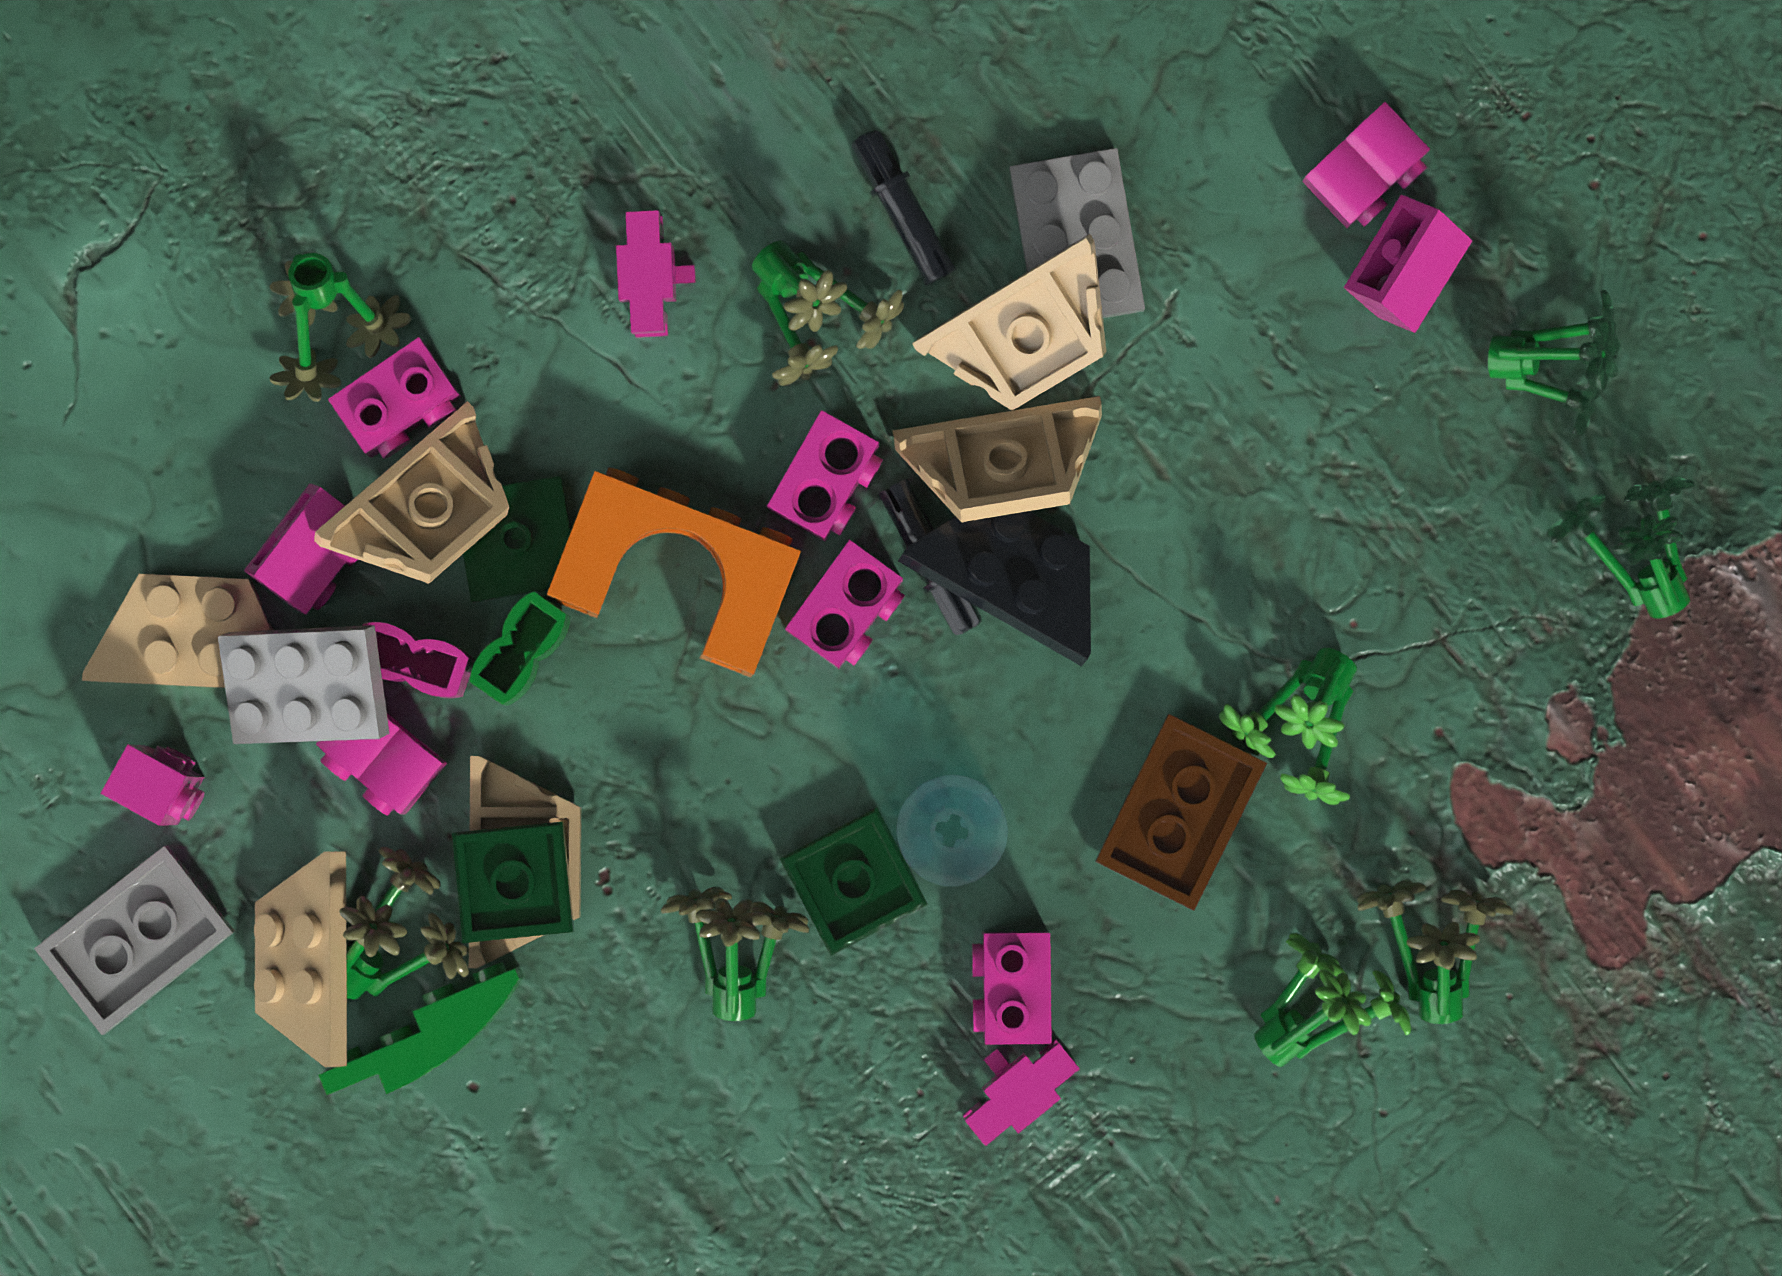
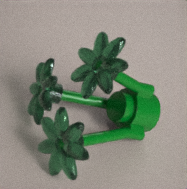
[1488,290,1621,437]
[1546,476,1695,619]

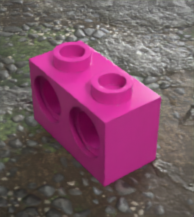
[767,410,883,542]
[785,540,905,669]

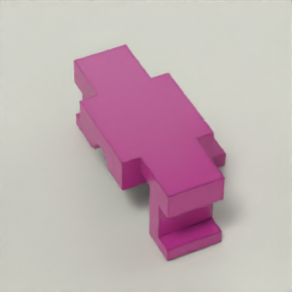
[616,210,696,338]
[962,1039,1080,1146]

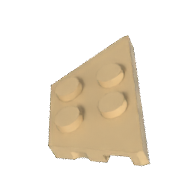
[912,234,1107,411]
[893,396,1102,522]
[314,401,509,583]
[82,574,273,688]
[469,756,582,968]
[254,851,347,1067]

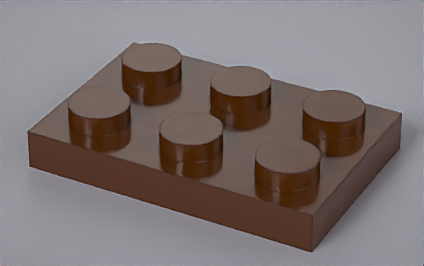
[1095,714,1267,911]

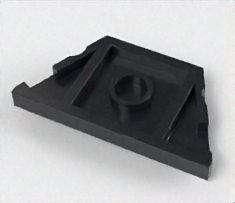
[898,511,1091,667]

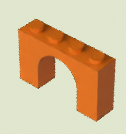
[546,467,801,678]

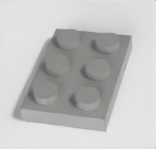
[1009,148,1145,318]
[218,625,390,744]
[34,845,236,1035]

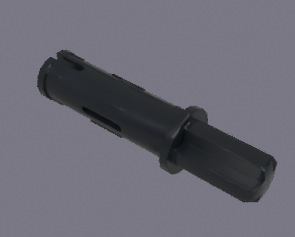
[852,130,957,286]
[877,479,982,635]

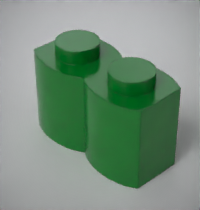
[470,591,571,706]

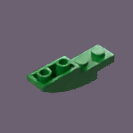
[318,962,524,1095]

